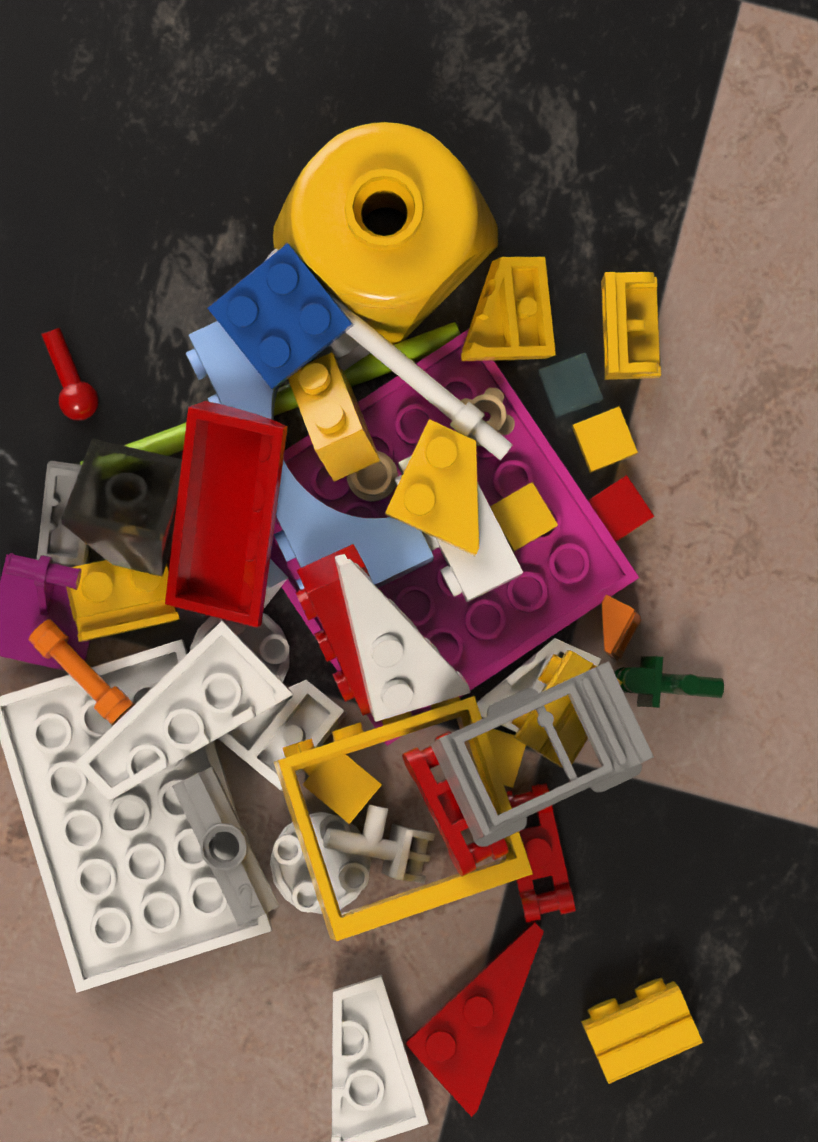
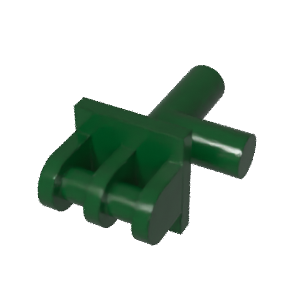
[614,656,724,708]

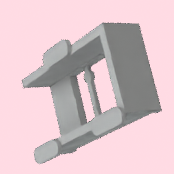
[430,661,654,847]

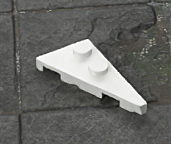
[335,554,470,722]

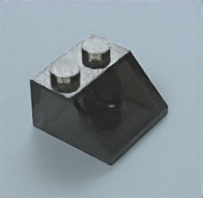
[61,439,182,577]

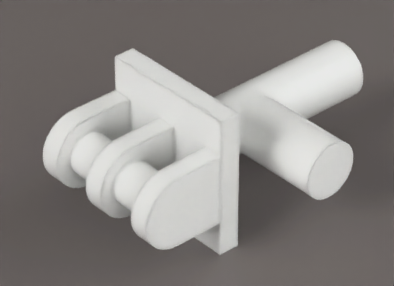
[323,804,435,884]

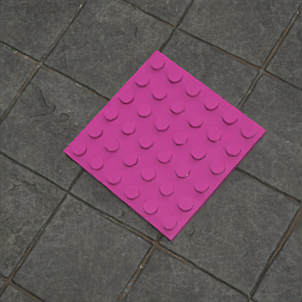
[270,329,640,746]

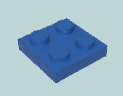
[208,243,354,390]

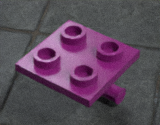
[0,553,91,671]

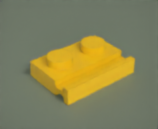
[66,548,180,642]

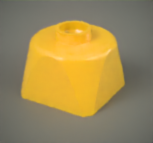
[273,122,498,345]

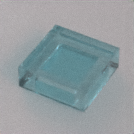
[538,352,603,418]

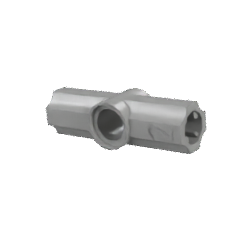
[172,766,279,926]

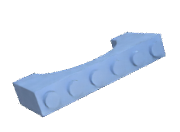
[186,321,434,590]

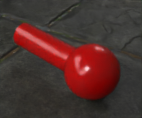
[41,327,99,421]

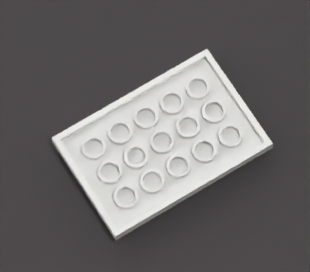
[0,639,273,993]

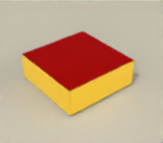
[588,475,655,542]

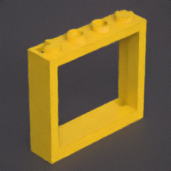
[274,696,533,941]

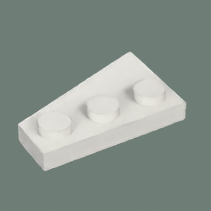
[331,974,429,1142]

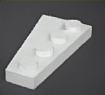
[74,621,294,801]

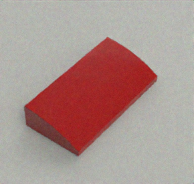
[165,401,288,628]

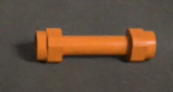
[28,619,135,726]

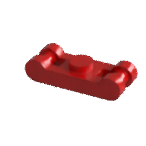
[402,731,509,877]
[506,783,576,923]

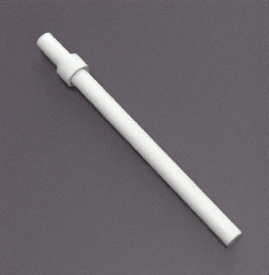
[264,248,513,460]

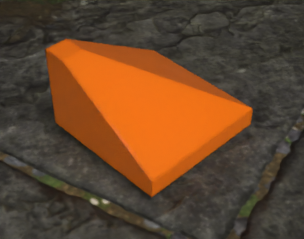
[602,595,641,661]

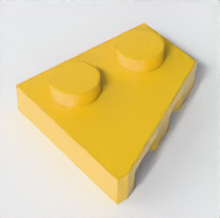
[461,257,556,361]
[385,419,479,556]

